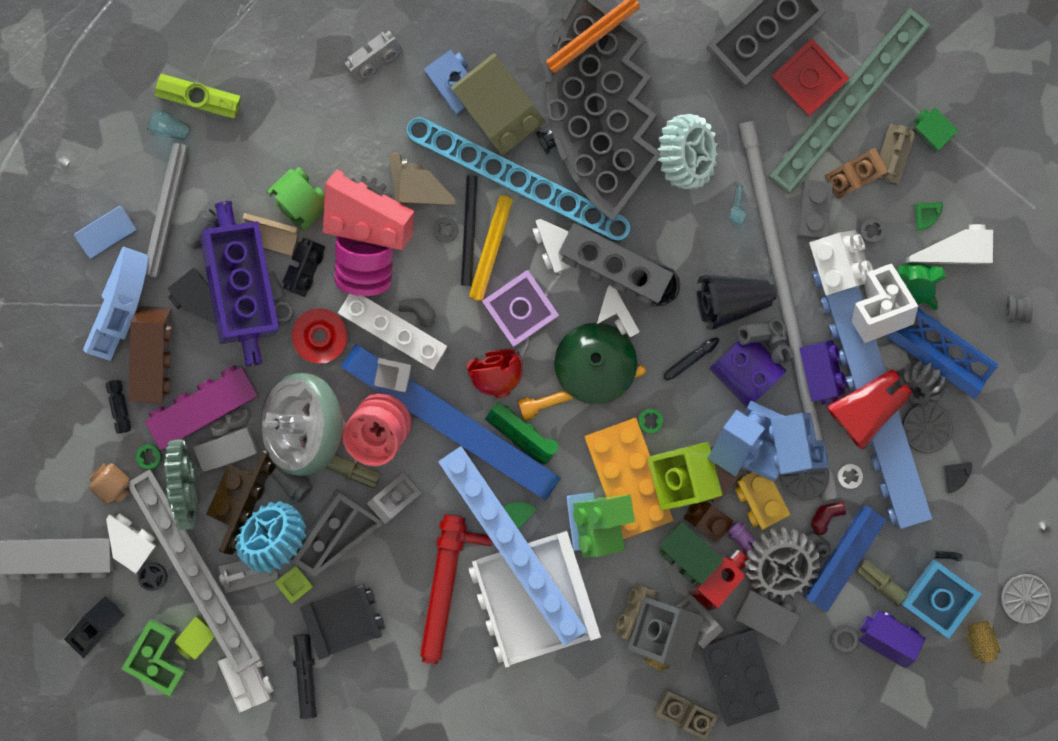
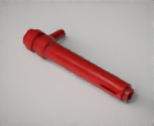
[420,514,493,664]

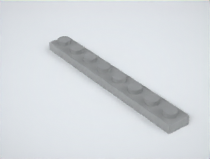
[128,469,262,674]

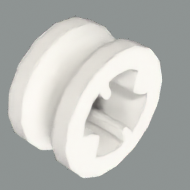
[837,464,863,489]

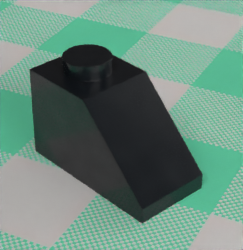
[64,596,125,659]

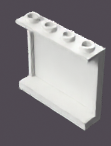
[469,530,601,668]

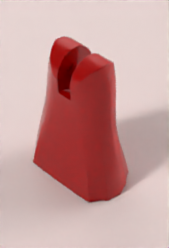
[826,369,913,450]

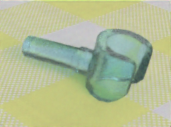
[729,184,747,225]

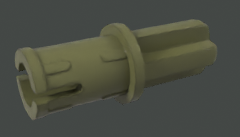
[324,455,380,488]
[857,560,908,607]

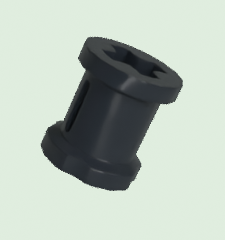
[535,128,556,155]

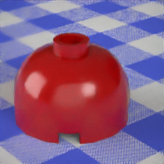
[466,349,523,398]

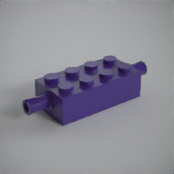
[200,201,279,367]

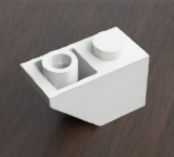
[532,219,585,274]
[106,513,158,574]

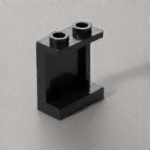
[300,583,386,660]

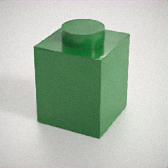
[912,108,959,153]

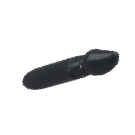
[663,337,719,380]

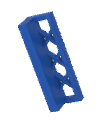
[885,308,999,399]
[803,504,887,612]

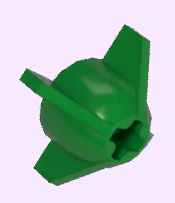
[898,263,946,310]

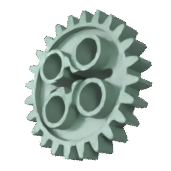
[165,439,198,530]

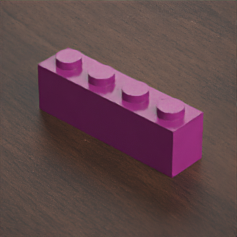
[144,365,260,450]

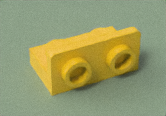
[734,472,790,530]

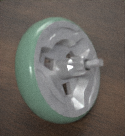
[261,373,343,476]

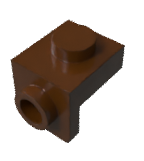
[684,501,734,543]

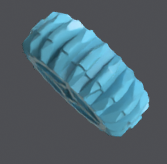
[235,501,307,574]

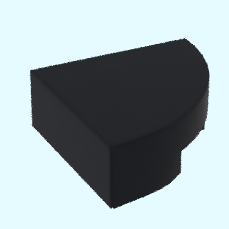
[943,462,972,493]

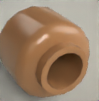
[88,463,130,504]

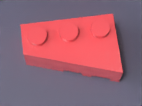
[323,170,414,250]

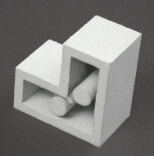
[852,263,918,343]

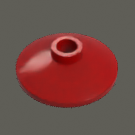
[292,308,347,364]

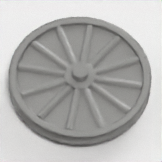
[1001,574,1052,624]

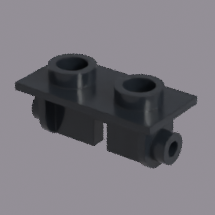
[282,237,325,297]

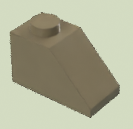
[398,164,455,206]

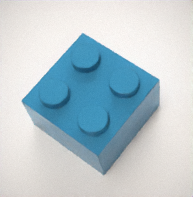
[900,560,982,639]

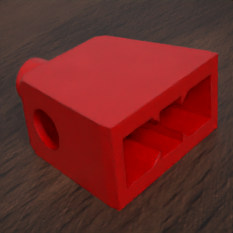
[689,550,749,611]

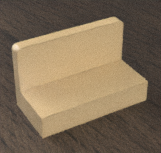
[243,213,300,256]

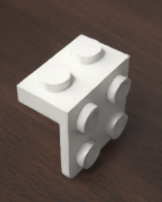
[809,230,873,295]

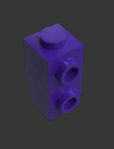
[799,340,847,405]
[858,610,926,668]

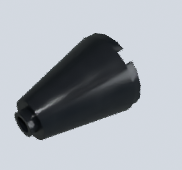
[697,275,776,330]

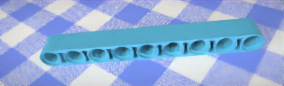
[407,117,630,242]

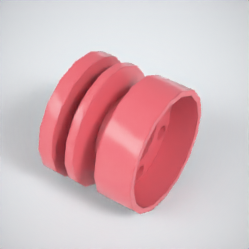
[342,393,412,466]

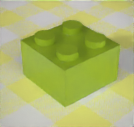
[647,441,723,511]

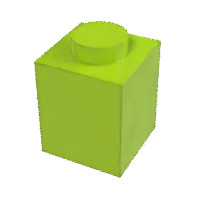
[175,615,215,660]

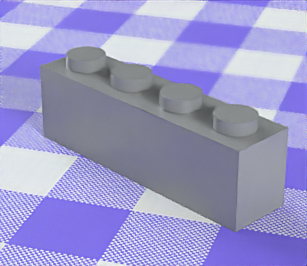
[0,538,114,580]

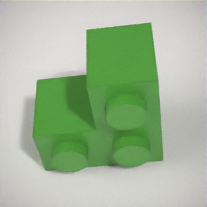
[573,494,635,558]
[122,619,187,697]

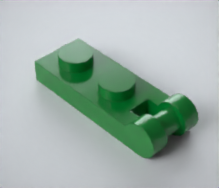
[485,402,558,464]

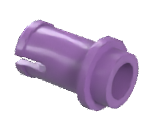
[727,520,760,554]

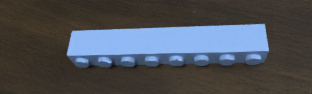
[438,446,587,646]

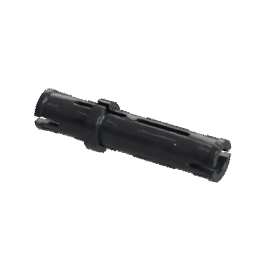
[293,634,317,719]

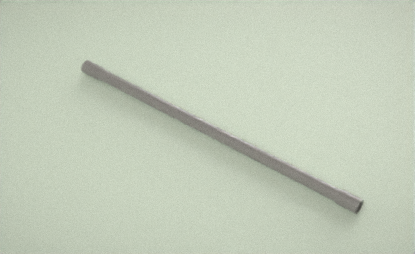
[739,121,838,501]

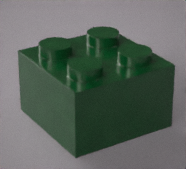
[657,521,724,585]

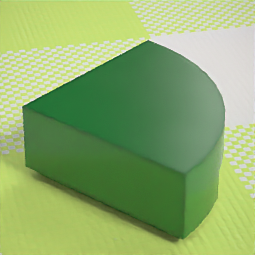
[914,202,943,232]
[503,502,537,529]

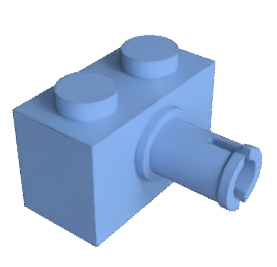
[424,50,468,116]
[708,410,766,477]

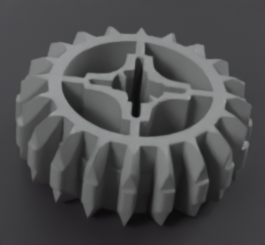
[745,527,820,601]

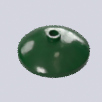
[554,323,637,404]

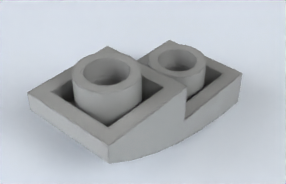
[193,427,258,472]

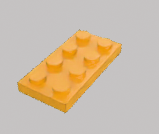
[584,417,674,539]

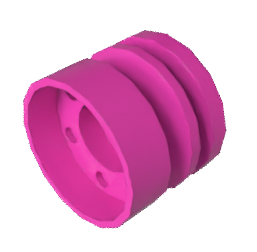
[334,236,394,296]

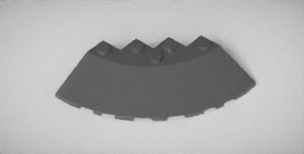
[546,0,660,221]

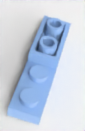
[83,247,149,361]

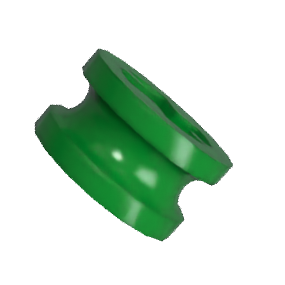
[638,409,663,433]
[136,444,162,469]

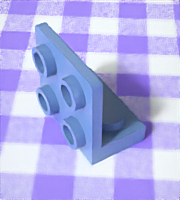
[744,401,784,481]

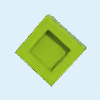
[274,565,314,604]

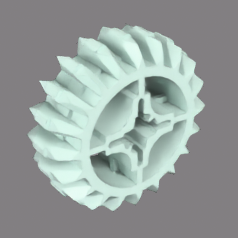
[657,114,719,189]

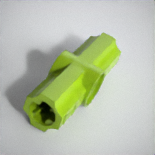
[154,73,241,120]

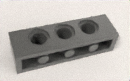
[558,223,673,306]

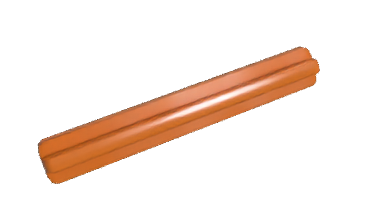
[546,0,640,73]

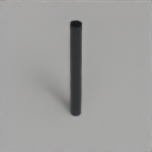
[461,175,478,286]

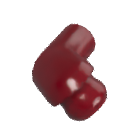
[811,501,846,535]

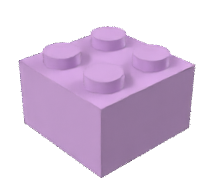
[482,270,559,348]

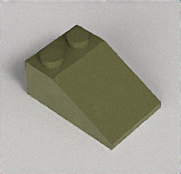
[450,53,545,156]

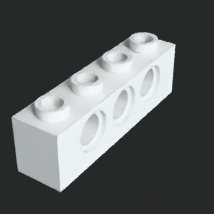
[338,294,448,370]

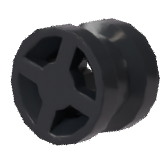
[137,563,168,591]

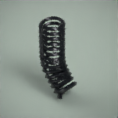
[935,551,963,562]

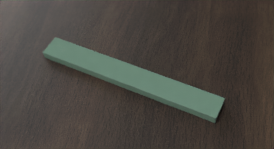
[769,8,931,195]

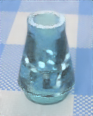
[147,109,190,140]

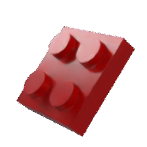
[771,39,850,117]

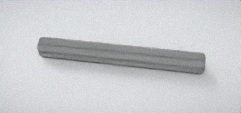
[145,143,188,278]

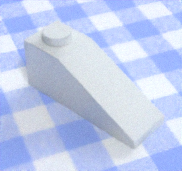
[906,224,993,265]

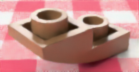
[825,148,888,199]

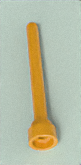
[517,365,646,421]

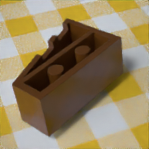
[129,306,172,403]

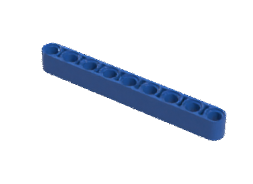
[341,344,561,501]

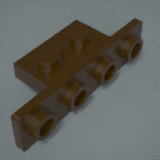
[206,450,276,555]

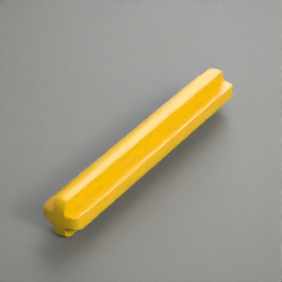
[469,195,513,301]

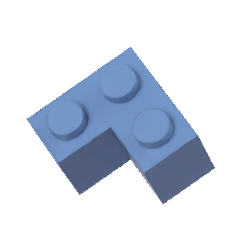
[769,413,829,474]

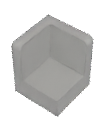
[374,358,412,393]

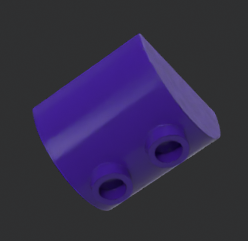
[709,340,787,408]

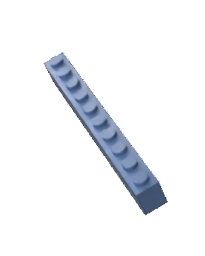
[812,265,932,529]

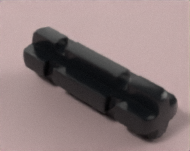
[106,379,131,434]

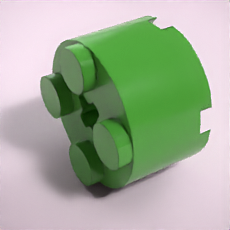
[266,167,325,232]

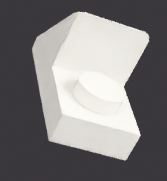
[597,285,640,338]

